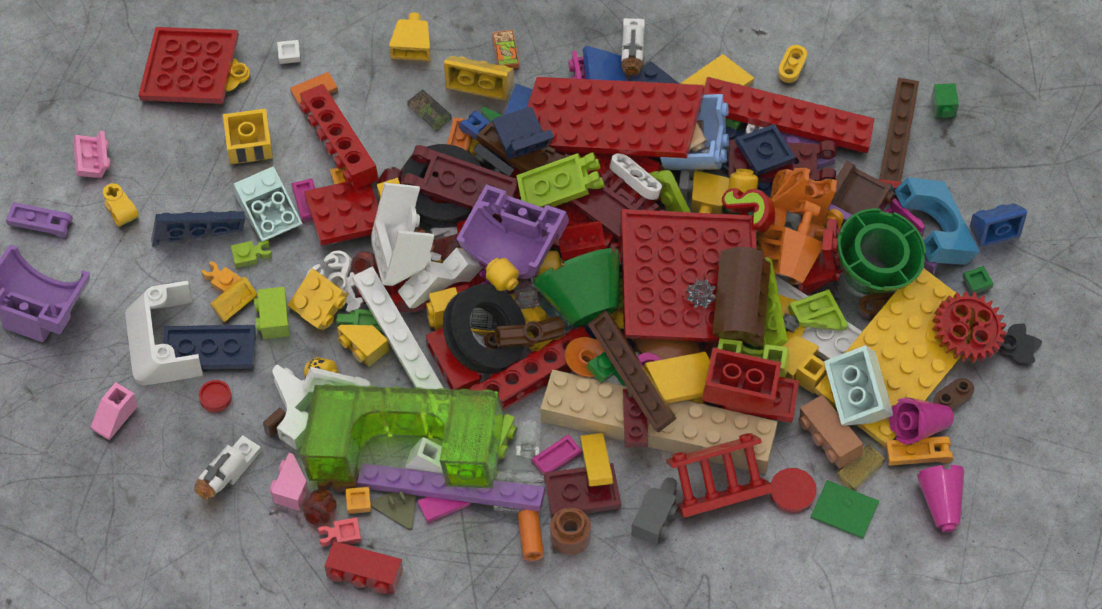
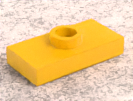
[210,277,258,322]

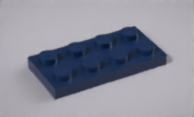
[163,325,256,369]

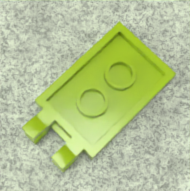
[516,153,605,208]

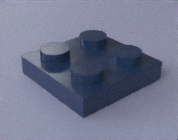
[735,124,796,176]

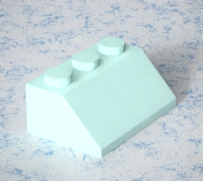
[824,345,893,426]

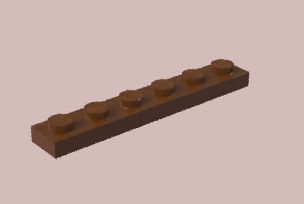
[879,77,919,182]
[588,310,677,433]

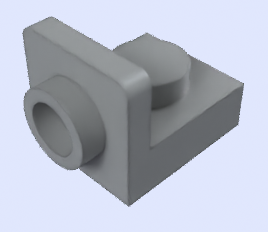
[679,170,703,200]

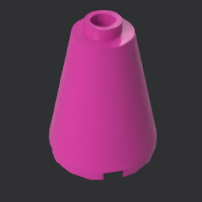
[889,397,954,444]
[917,465,964,532]

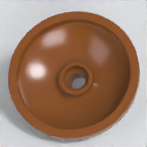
[634,339,701,360]

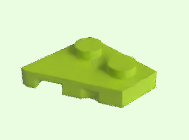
[788,290,849,331]

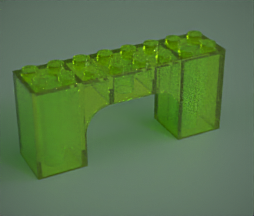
[300,384,504,488]

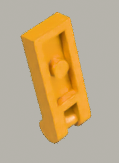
[885,436,954,466]

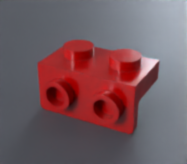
[559,221,606,260]

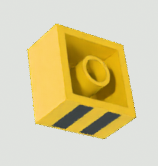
[223,108,273,164]

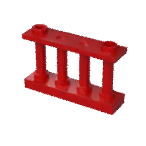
[666,433,773,518]

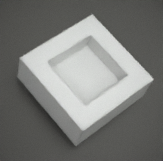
[277,40,301,64]

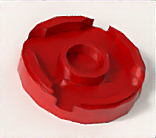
[770,468,816,513]

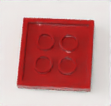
[304,182,378,246]

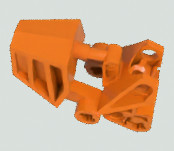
[758,168,837,286]

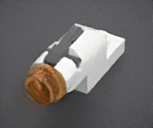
[621,18,645,76]
[193,435,262,500]

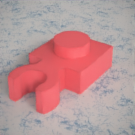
[318,517,361,546]

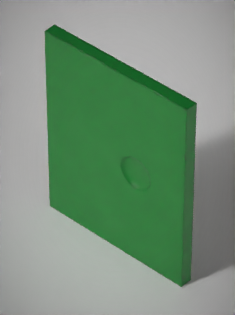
[810,480,879,539]

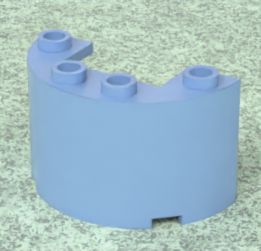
[661,94,729,170]

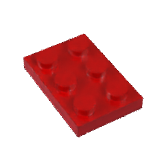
[724,377,799,423]

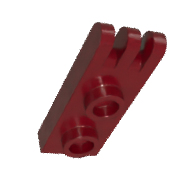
[623,389,648,448]

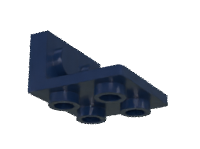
[492,107,554,160]

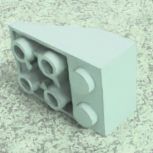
[233,166,302,242]

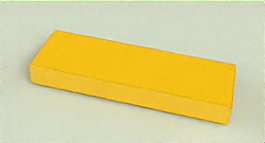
[580,433,613,487]

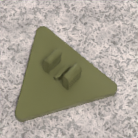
[370,491,416,530]

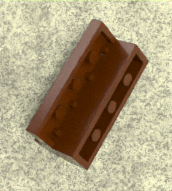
[712,247,771,347]

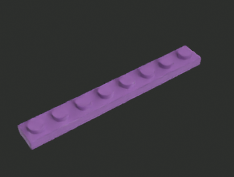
[357,464,545,511]

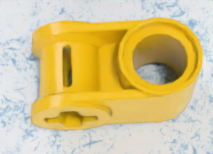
[103,183,139,227]

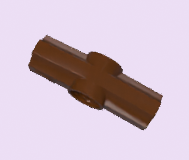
[494,316,565,348]

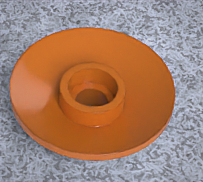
[565,337,605,377]

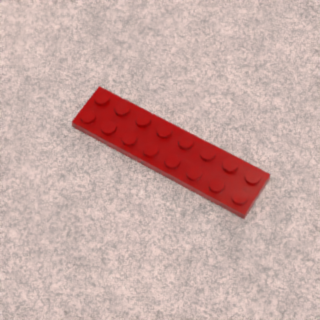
[704,77,875,153]

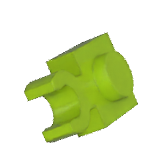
[231,240,272,268]

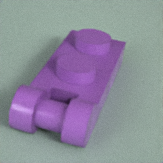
[6,202,73,238]

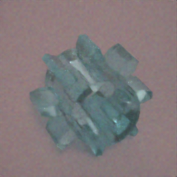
[687,279,716,308]

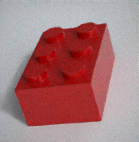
[701,348,781,416]

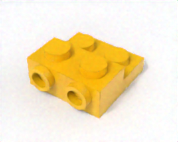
[287,268,349,331]

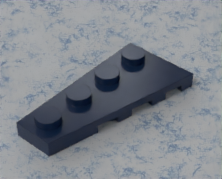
[151,211,246,246]

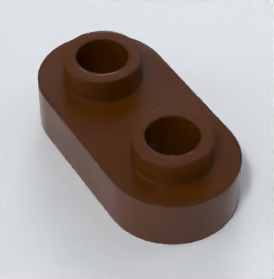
[858,293,894,319]
[933,378,974,411]

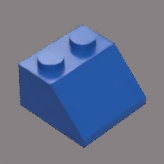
[970,203,1027,247]

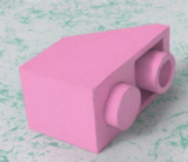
[91,382,138,441]
[270,453,308,511]

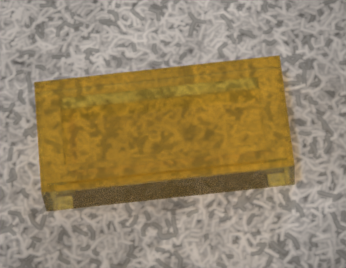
[836,444,885,491]

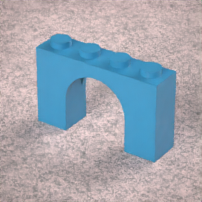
[894,177,980,265]

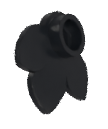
[999,323,1042,364]

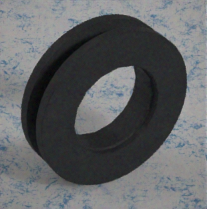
[401,144,481,228]
[443,284,526,373]

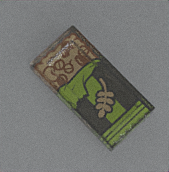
[407,89,452,131]

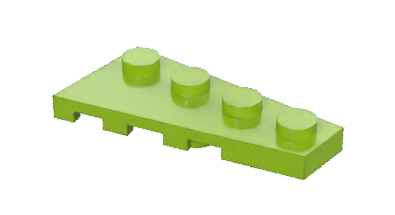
[763,257,788,348]

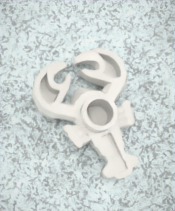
[306,250,364,313]

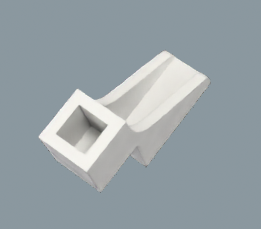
[398,248,483,308]
[272,365,314,450]

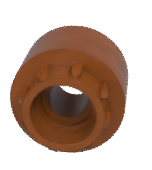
[550,508,591,555]

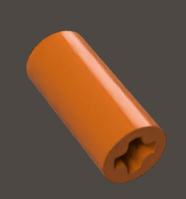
[518,509,544,561]

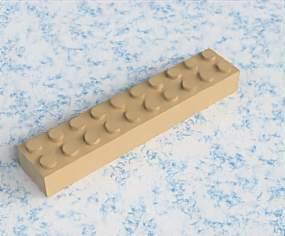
[540,369,778,474]

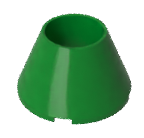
[837,208,926,295]
[533,248,620,327]

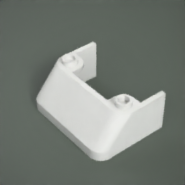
[371,183,434,286]
[125,281,203,386]

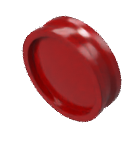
[199,380,232,412]

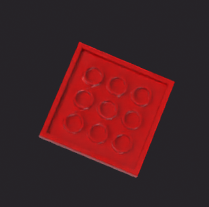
[138,27,239,104]

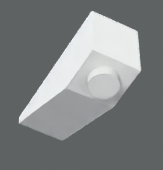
[405,437,483,478]

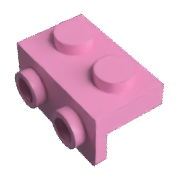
[73,131,110,178]

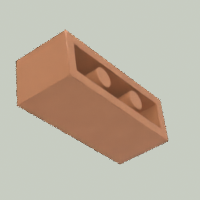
[798,395,863,469]

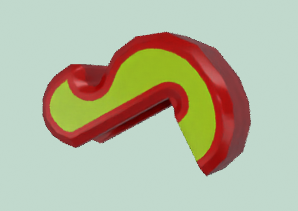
[722,188,775,233]

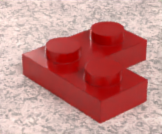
[822,219,841,270]

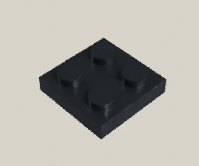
[472,143,514,176]

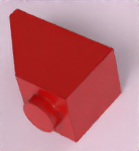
[798,252,843,296]

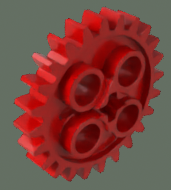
[932,291,1007,363]

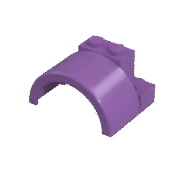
[457,184,569,279]
[0,245,90,343]

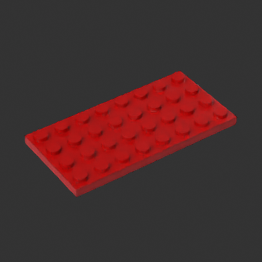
[527,77,705,159]

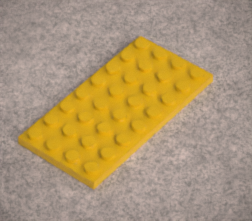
[813,268,985,448]

